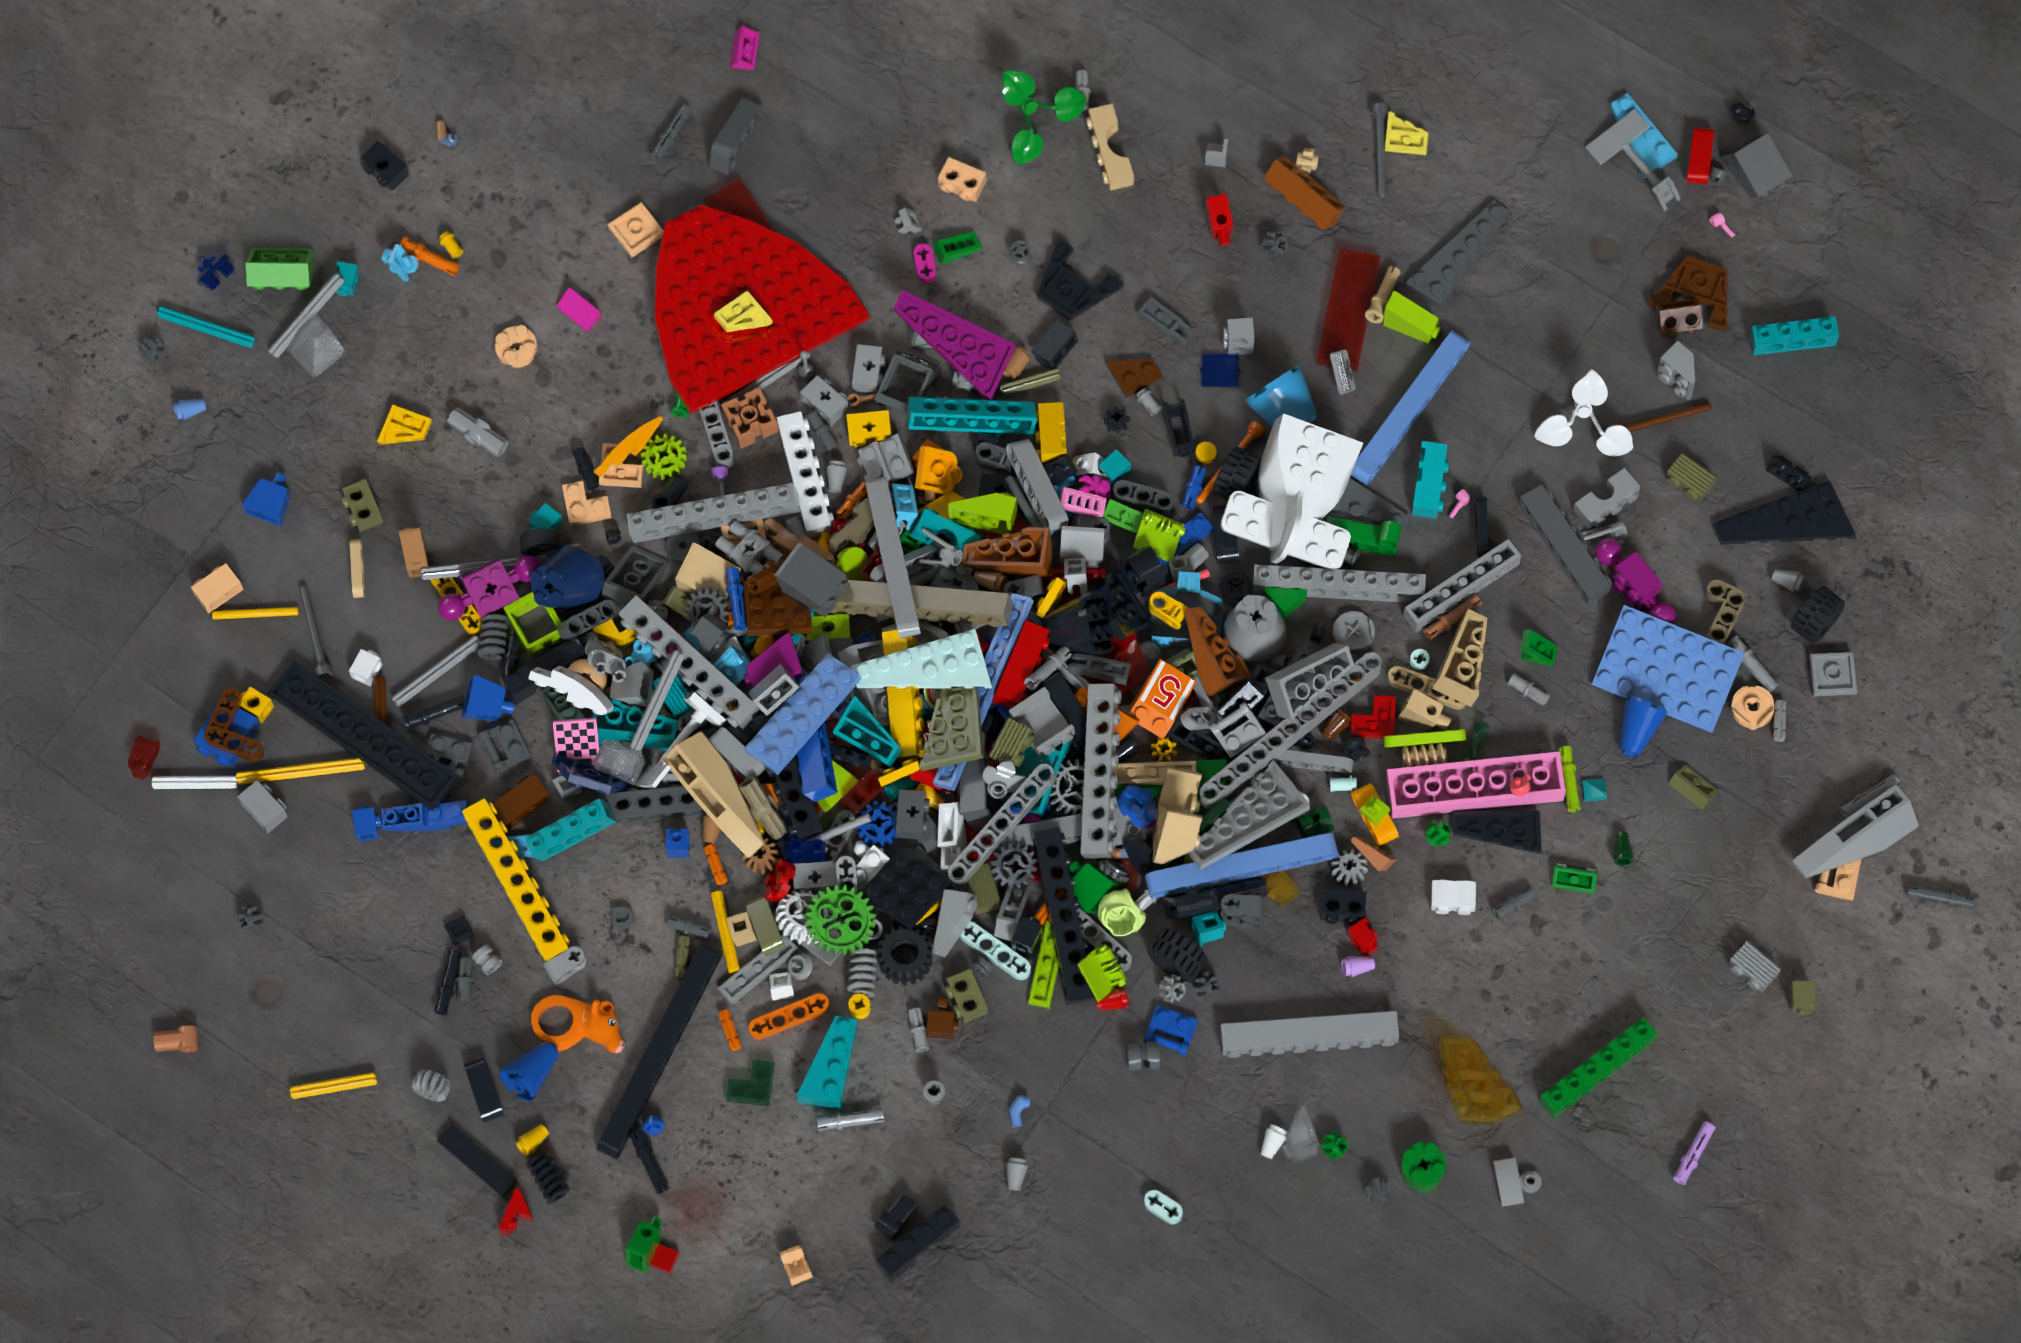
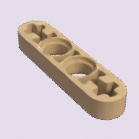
[1387,666,1466,710]

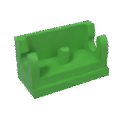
[1102,499,1143,534]

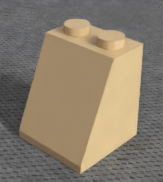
[675,542,744,607]

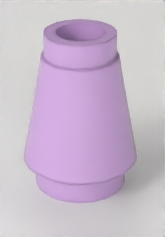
[1341,956,1375,978]

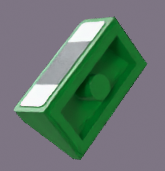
[1551,863,1598,894]

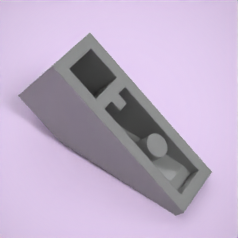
[994,876,1034,941]
[932,889,977,957]

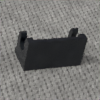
[1032,320,1078,369]

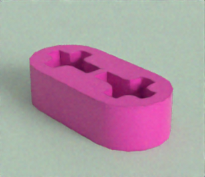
[914,244,936,284]

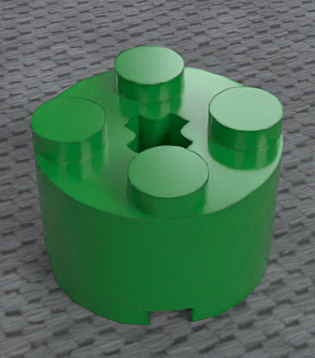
[1400,1142,1446,1192]

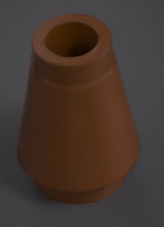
[1321,709,1351,741]

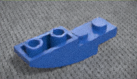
[381,800,469,832]

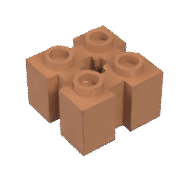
[721,387,779,449]

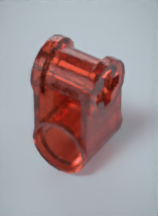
[127,736,160,780]

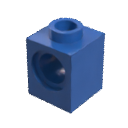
[666,829,690,858]

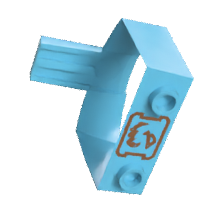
[1151,571,1223,648]

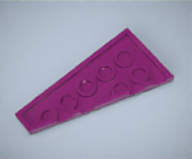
[893,290,1016,400]

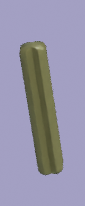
[1000,368,1061,396]

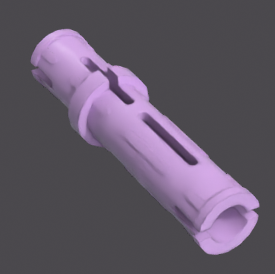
[1673,1121,1716,1185]

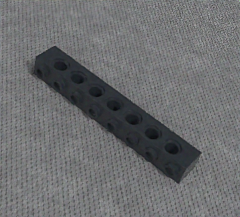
[1032,827,1094,1006]

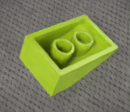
[948,493,1017,535]

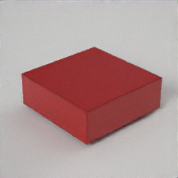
[650,1244,679,1274]

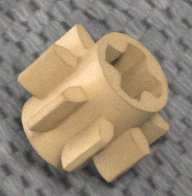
[1296,148,1319,175]

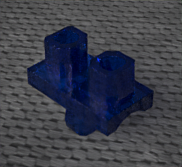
[197,254,235,292]
[786,838,825,863]

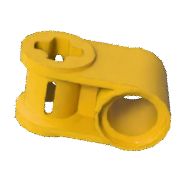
[1149,592,1189,629]

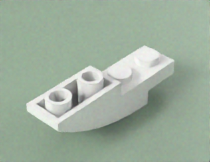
[529,666,614,715]

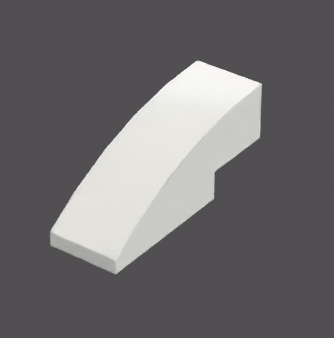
[937,803,967,872]

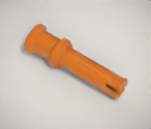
[399,235,460,277]

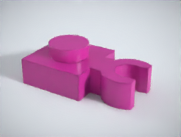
[1078,475,1111,502]

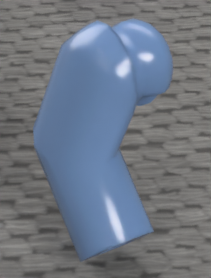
[1009,1095,1031,1127]

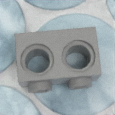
[1223,317,1254,356]

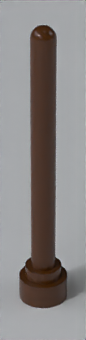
[1613,403,1712,432]

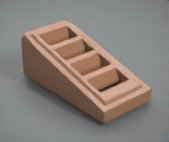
[1351,836,1397,871]

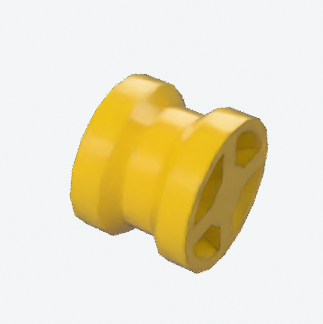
[848,994,871,1020]

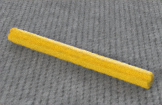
[236,758,365,784]

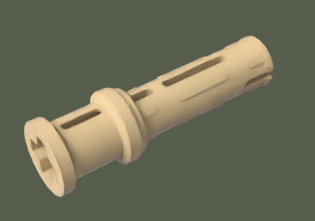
[1365,266,1400,323]

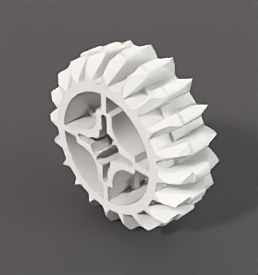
[775,889,834,945]

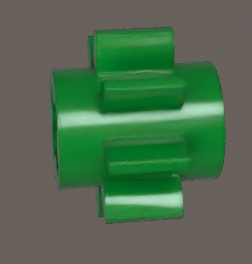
[1425,820,1452,847]
[1320,1132,1348,1160]

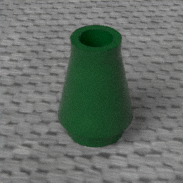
[1612,832,1634,866]

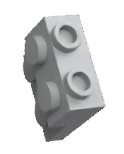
[857,433,915,486]

